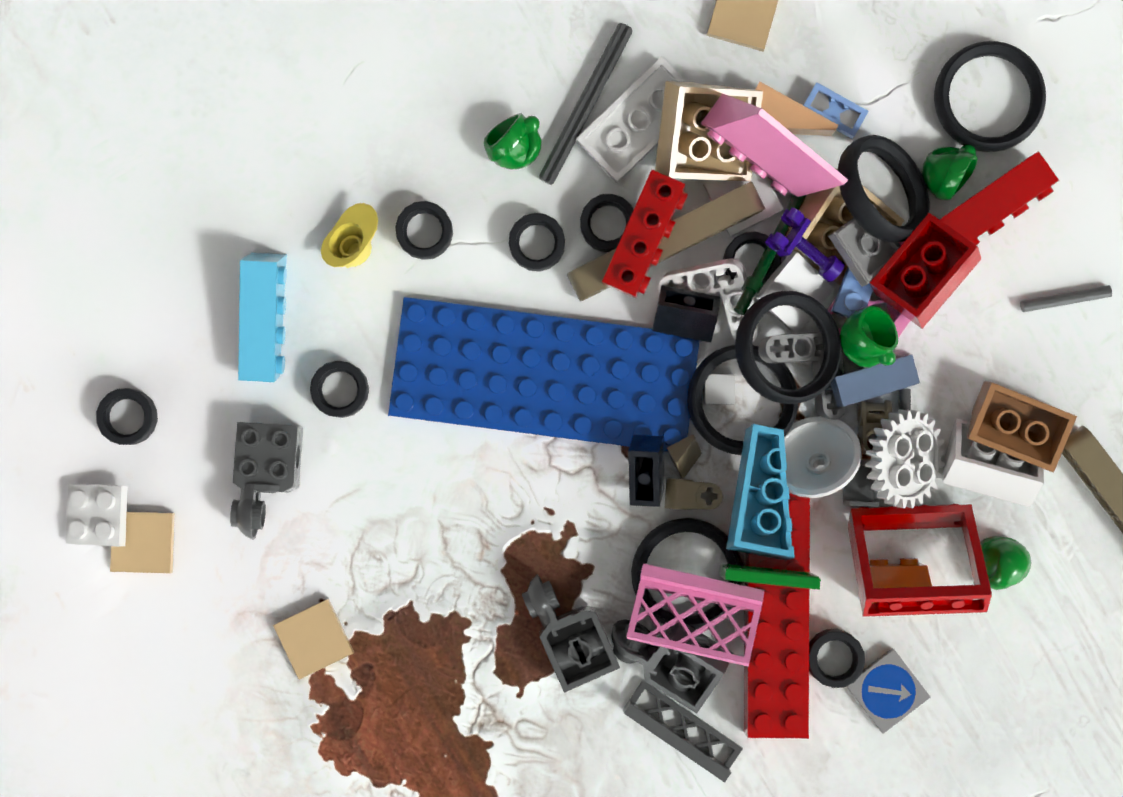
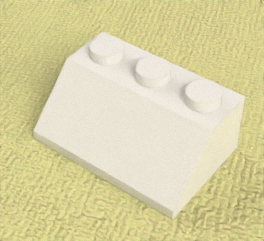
[943,418,1044,507]

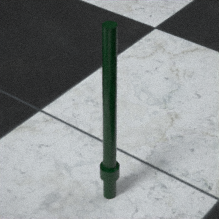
[734,195,806,315]

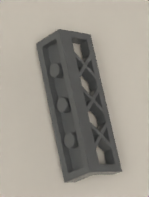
[623,680,743,783]

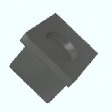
[843,465,879,507]

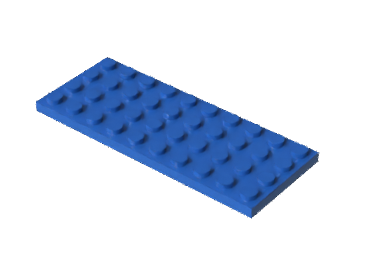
[388,297,700,452]

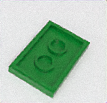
[719,563,821,590]

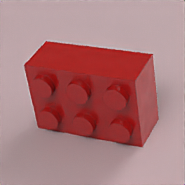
[870,213,981,329]

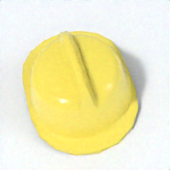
[321,203,378,268]

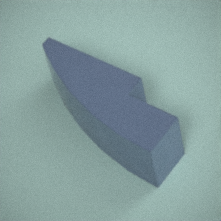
[831,354,920,407]

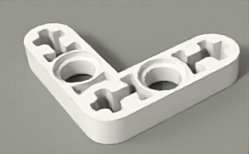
[659,259,761,342]

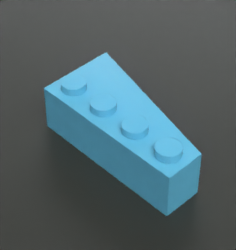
[238,252,287,382]
[726,424,795,561]

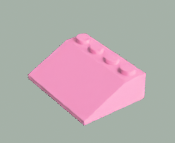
[701,93,848,197]

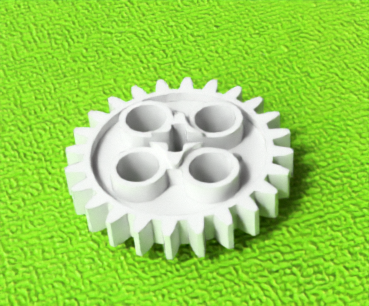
[865,409,946,508]

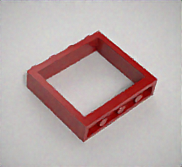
[848,504,992,617]

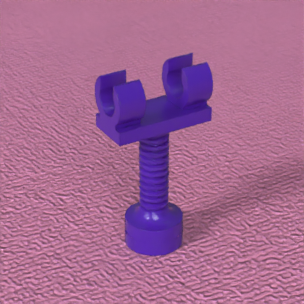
[765,207,844,282]

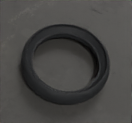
[934,41,1046,152]
[838,135,930,243]
[735,291,842,404]
[687,345,798,455]
[631,518,742,629]

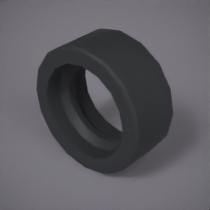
[580,194,634,252]
[395,201,453,260]
[508,213,565,272]
[723,231,781,285]
[310,361,369,418]
[96,388,158,445]
[809,629,865,688]

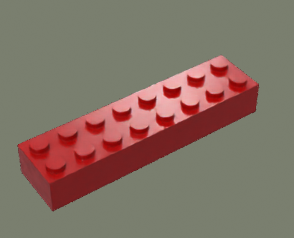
[744,493,810,739]

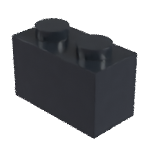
[652,285,721,343]
[628,435,664,507]

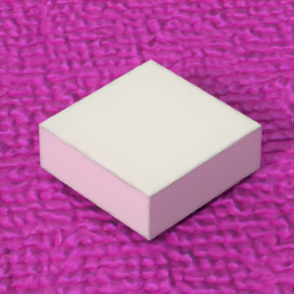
[704,374,735,405]

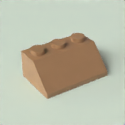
[967,381,1077,473]

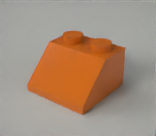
[870,558,932,603]

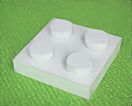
[66,484,128,547]

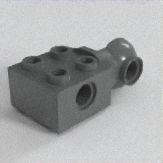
[230,422,303,540]
[522,574,620,693]
[611,619,734,713]

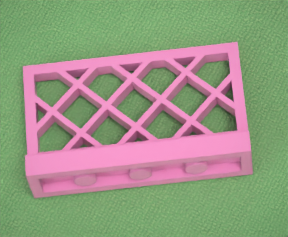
[626,564,765,667]

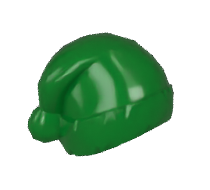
[484,113,542,170]
[922,145,978,200]
[840,306,898,368]
[973,536,1032,590]

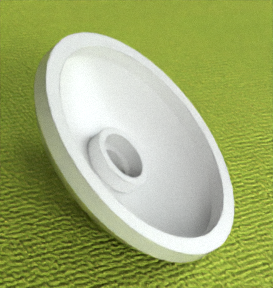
[784,416,862,498]

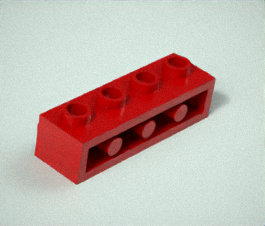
[939,151,1060,245]
[602,169,688,298]

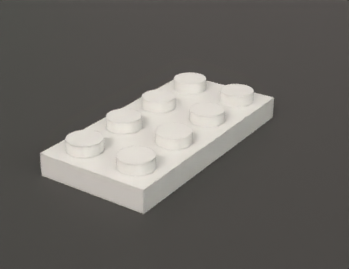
[576,56,687,183]

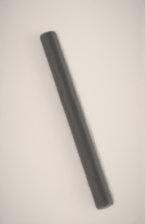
[539,23,632,185]

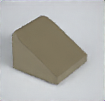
[667,434,702,478]

